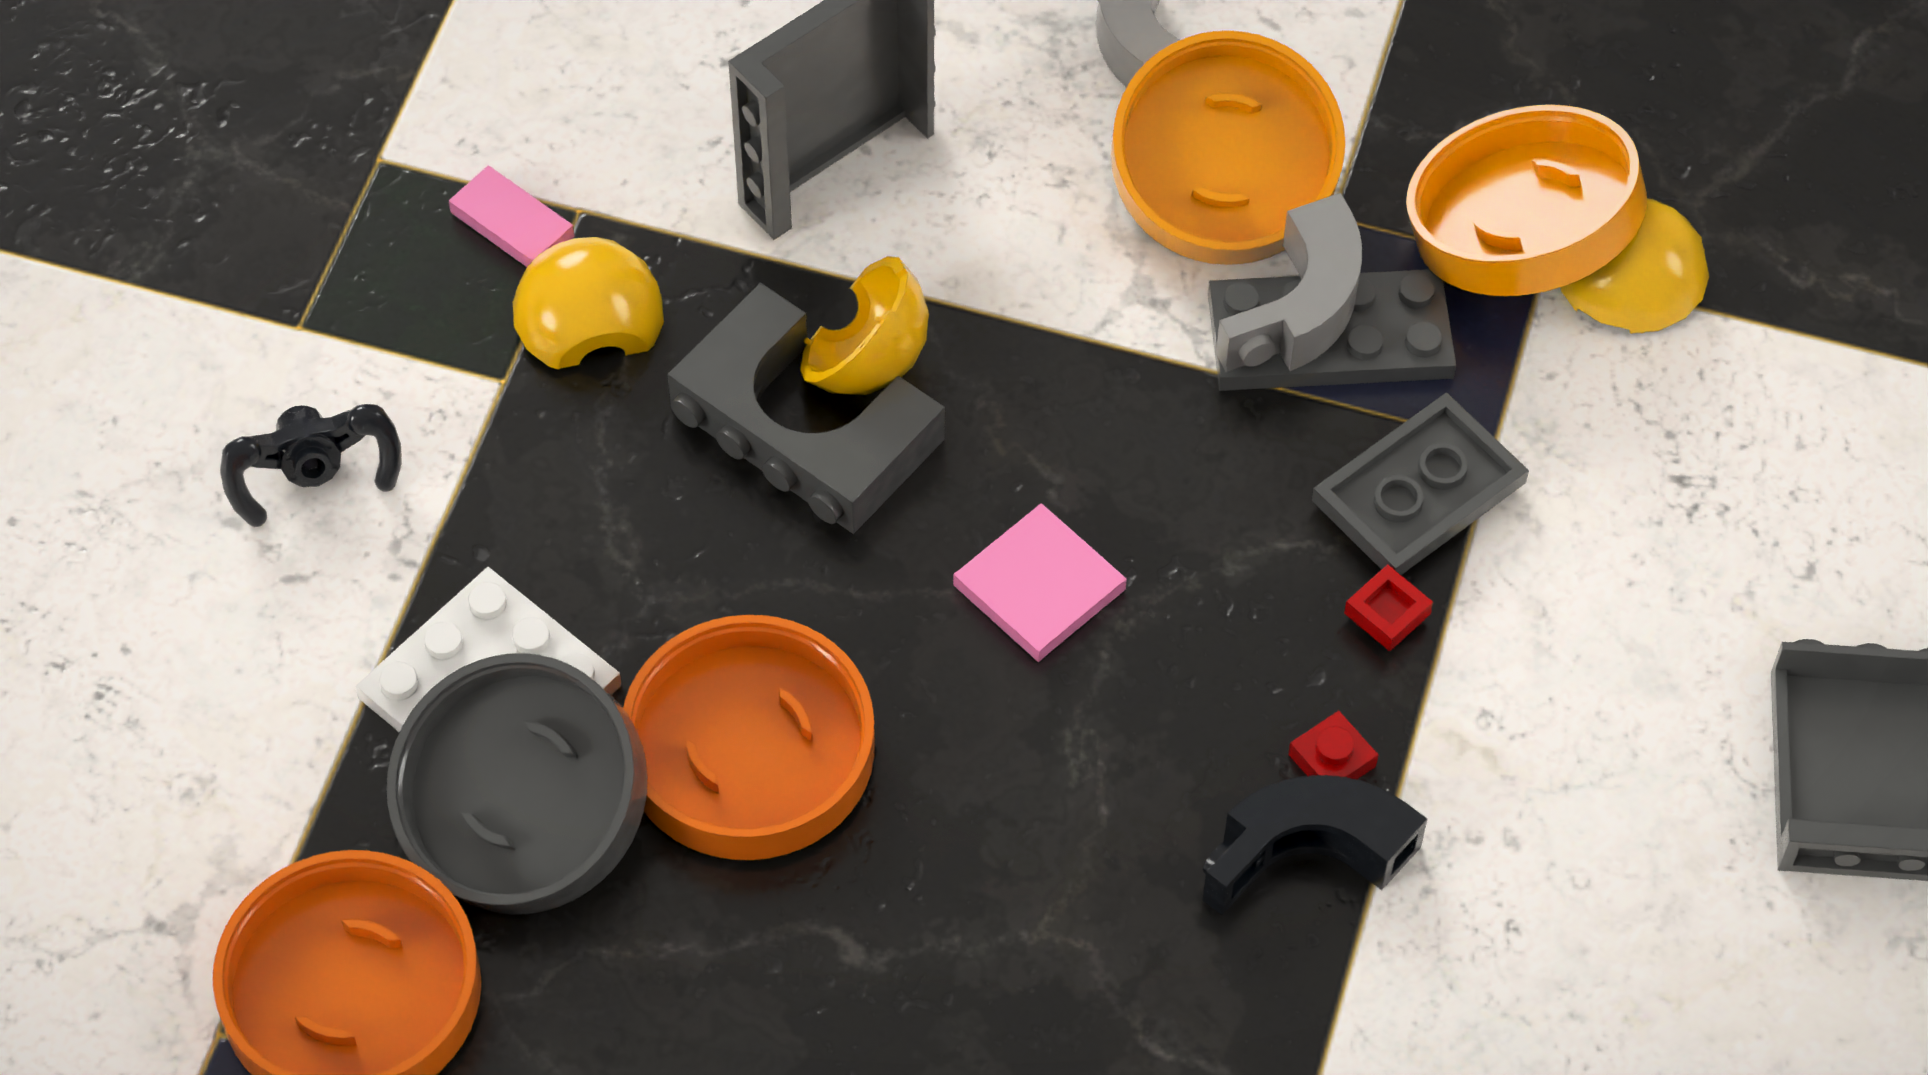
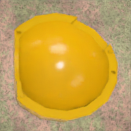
[1560,198,1709,334]
[513,237,664,370]
[800,256,929,395]

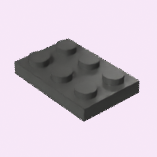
[1312,392,1529,575]

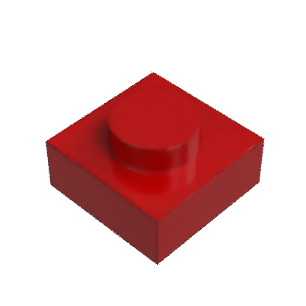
[1344,564,1433,651]
[1288,710,1378,780]

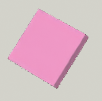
[953,503,1127,662]

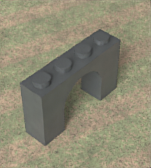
[667,283,945,534]

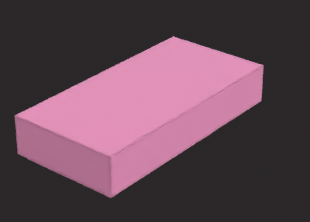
[449,165,575,267]

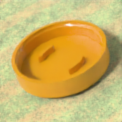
[1111,31,1345,265]
[1406,105,1647,296]

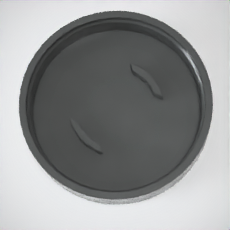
[387,653,648,914]

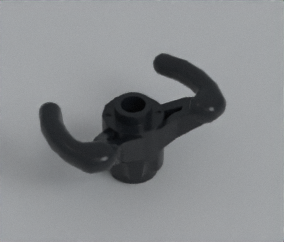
[220,404,402,527]

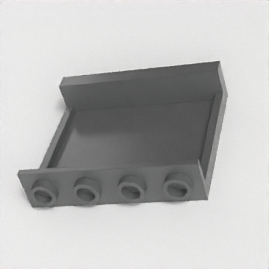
[728,0,936,240]
[1771,639,1928,881]

